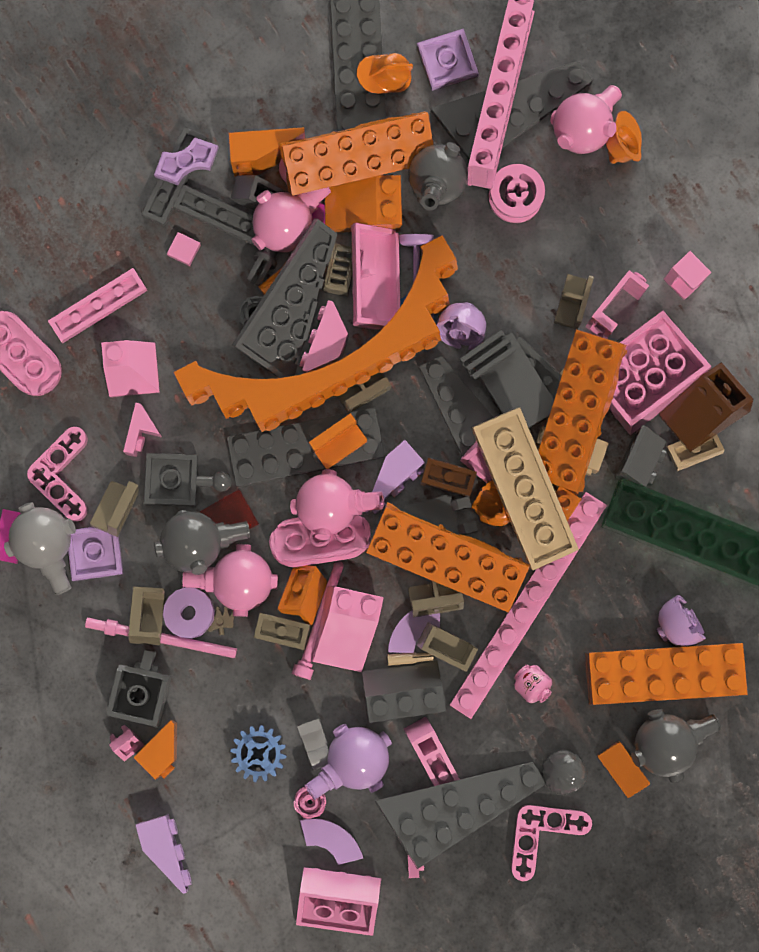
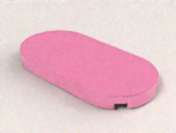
[0,311,62,396]
[269,515,371,567]

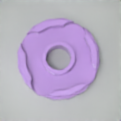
[163,587,215,639]

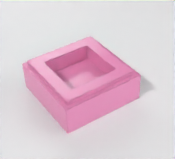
[167,232,201,266]

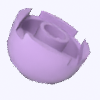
[436,302,486,350]
[657,595,706,647]

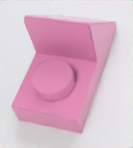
[123,403,162,457]

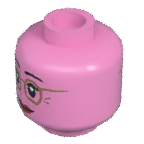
[514,665,552,703]

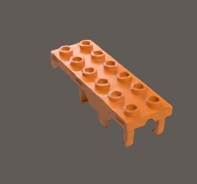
[279,111,433,196]
[538,330,627,492]
[366,502,529,613]

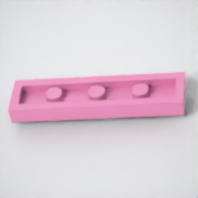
[48,268,148,343]

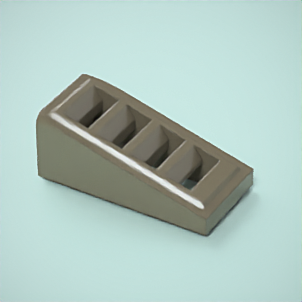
[323,243,352,297]

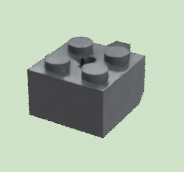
[106,650,172,727]

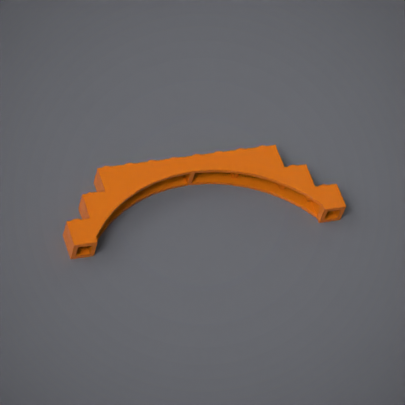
[174,235,458,432]

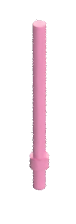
[85,617,237,658]

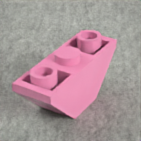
[300,300,348,374]

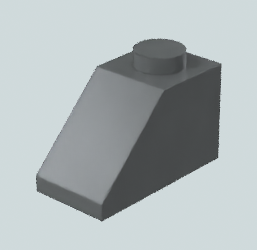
[230,175,286,210]

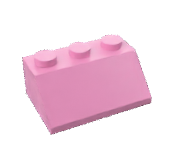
[296,867,381,936]

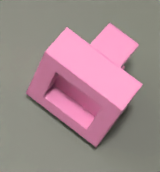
[109,725,145,762]

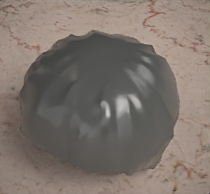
[542,750,588,795]

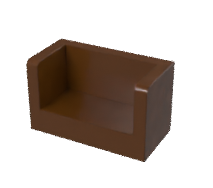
[420,458,477,497]

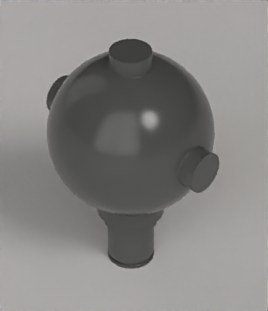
[408,142,468,210]
[154,510,250,575]
[631,709,721,782]

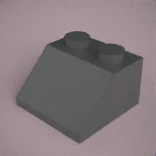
[615,425,667,490]

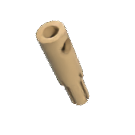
[387,652,434,666]

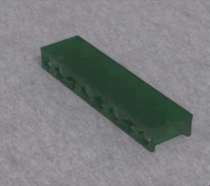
[601,478,759,590]

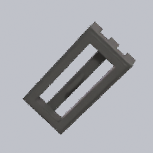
[460,330,516,380]

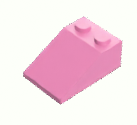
[312,586,384,672]

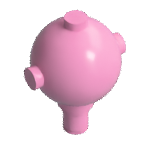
[550,85,622,154]
[251,187,331,253]
[290,469,384,540]
[182,544,278,617]

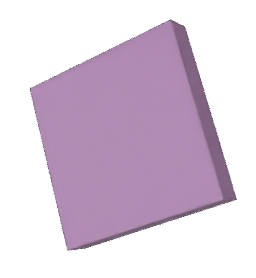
[417,29,479,91]
[68,527,124,581]

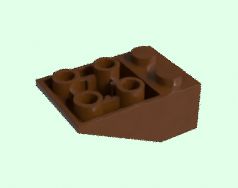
[659,362,754,452]

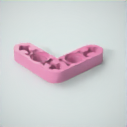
[27,427,88,521]
[511,805,592,881]

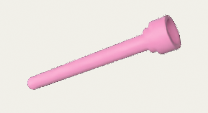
[291,561,344,680]

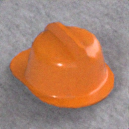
[357,53,413,94]
[606,111,642,164]

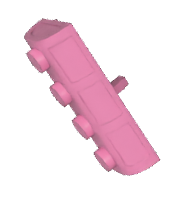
[351,223,400,330]

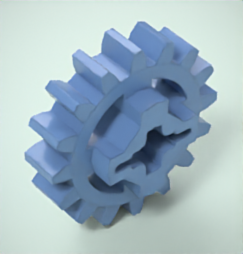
[230,725,287,782]

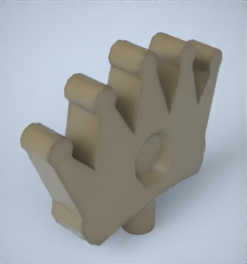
[208,606,235,635]

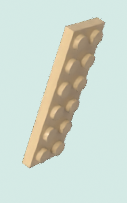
[471,407,579,570]

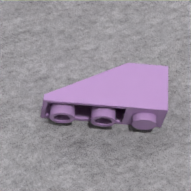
[366,440,425,515]
[136,814,192,894]

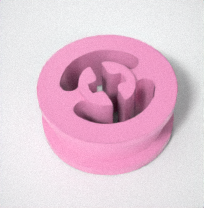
[488,164,545,223]

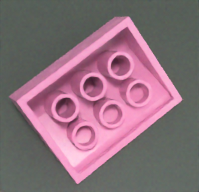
[609,311,711,435]

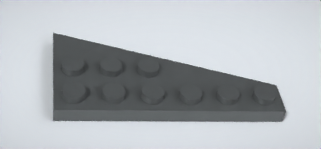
[431,61,593,160]
[232,219,337,378]
[375,762,546,869]

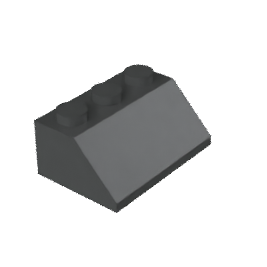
[362,660,446,723]

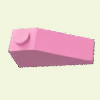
[404,717,460,786]

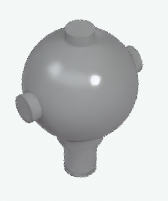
[4,502,76,595]

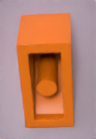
[133,720,177,780]

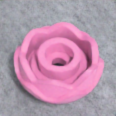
[294,787,326,819]

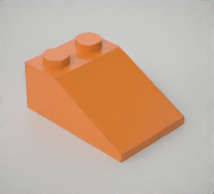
[229,127,306,177]
[325,175,402,232]

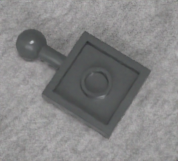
[144,453,232,506]

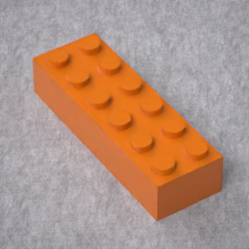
[585,643,748,705]

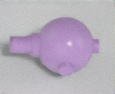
[304,724,392,800]

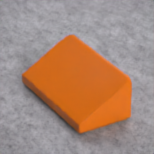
[597,741,650,798]

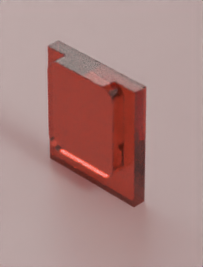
[200,489,259,530]

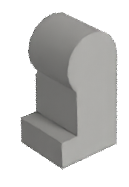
[297,718,329,771]

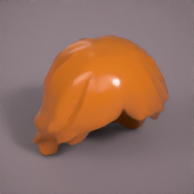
[472,479,510,526]

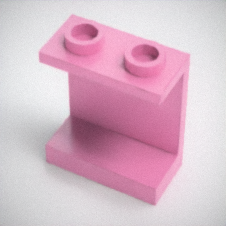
[586,270,649,339]

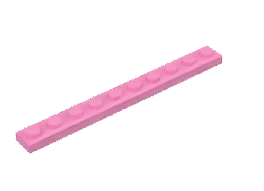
[449,492,607,719]

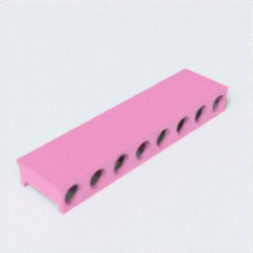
[468,0,535,189]

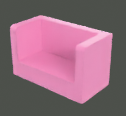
[663,251,712,300]

